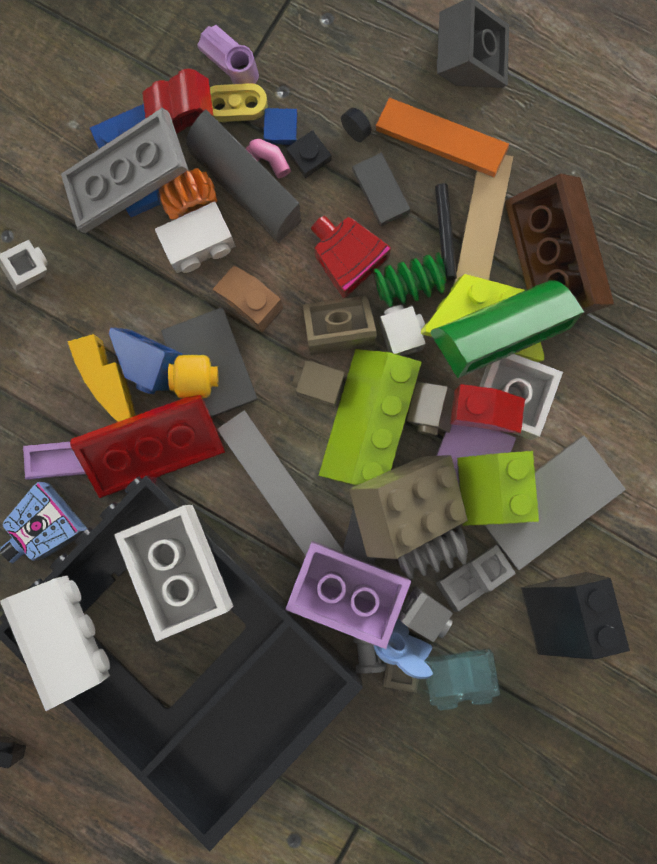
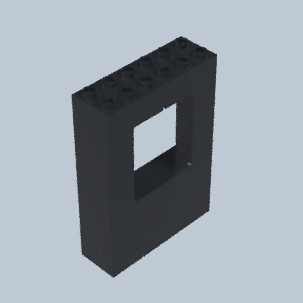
[0,476,363,852]

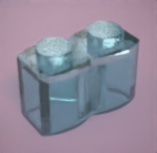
[424,649,500,710]

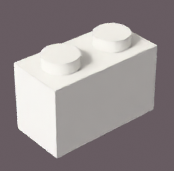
[155,201,236,273]

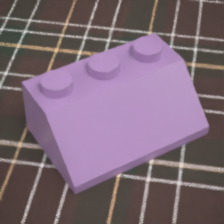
[285,541,411,649]

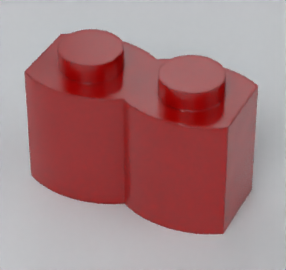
[142,69,214,134]

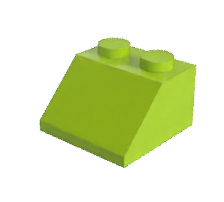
[457,451,539,526]

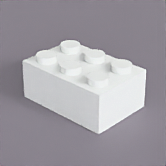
[114,505,233,642]

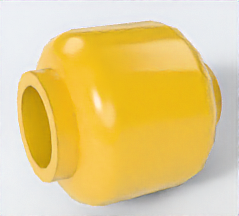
[168,355,218,399]

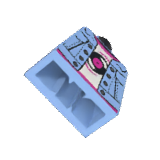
[0,482,87,563]

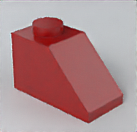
[450,384,525,434]

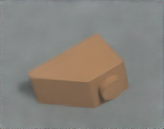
[212,265,283,332]

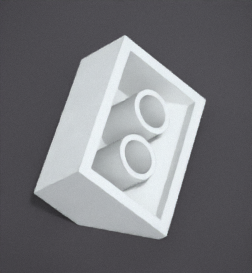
[0,575,110,711]

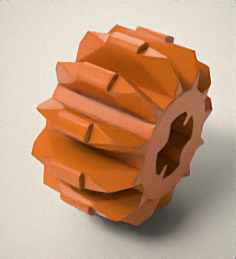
[158,168,217,219]

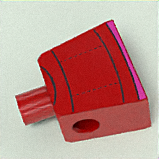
[311,215,391,298]

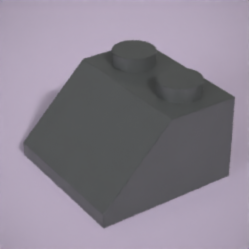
[437,0,509,88]

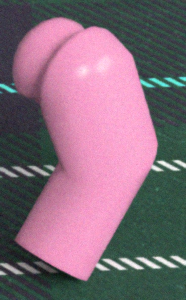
[246,139,291,178]

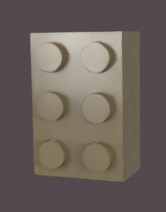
[349,455,468,559]

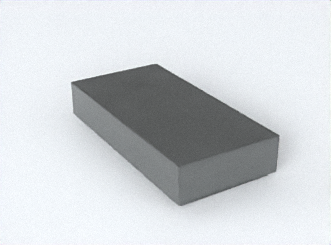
[352,152,410,227]

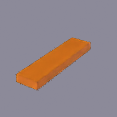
[376,97,509,178]

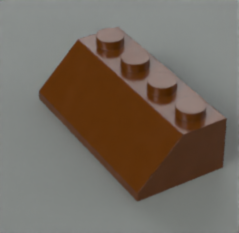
[505,173,614,316]

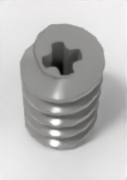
[398,525,468,580]

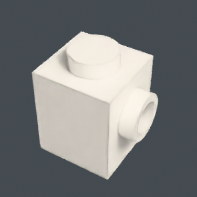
[0,240,48,291]
[379,305,426,356]

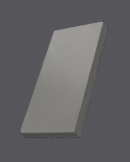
[61,108,188,233]
[483,436,626,570]

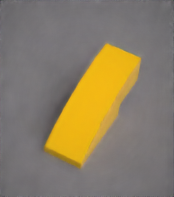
[67,334,136,422]

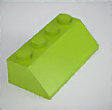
[318,349,422,486]

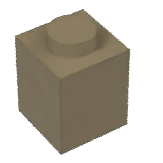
[292,360,345,408]
[407,382,455,436]

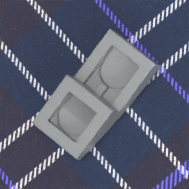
[436,545,516,612]

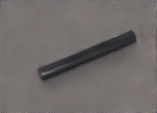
[435,183,457,281]

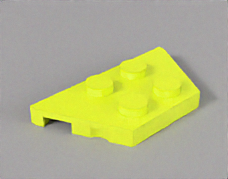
[421,274,545,363]

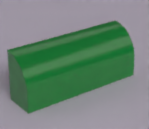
[430,280,584,378]

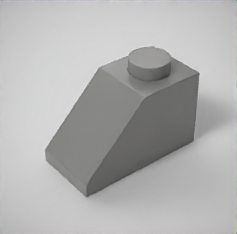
[398,586,453,642]

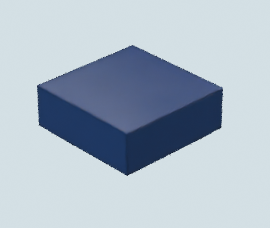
[263,108,298,145]

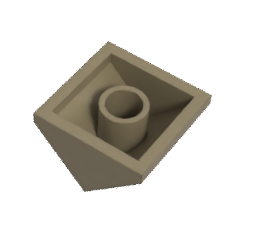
[303,295,377,355]

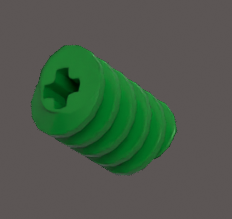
[373,252,446,308]

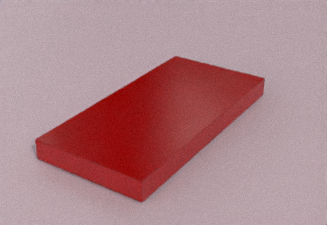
[70,395,225,498]

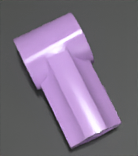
[197,25,259,84]

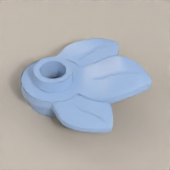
[373,619,433,679]

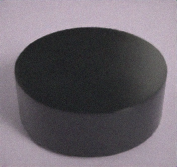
[341,107,372,142]

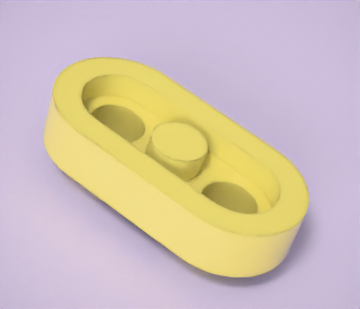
[210,83,268,122]

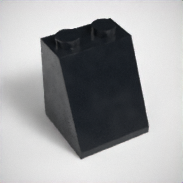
[521,572,630,660]

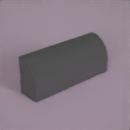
[186,109,301,243]

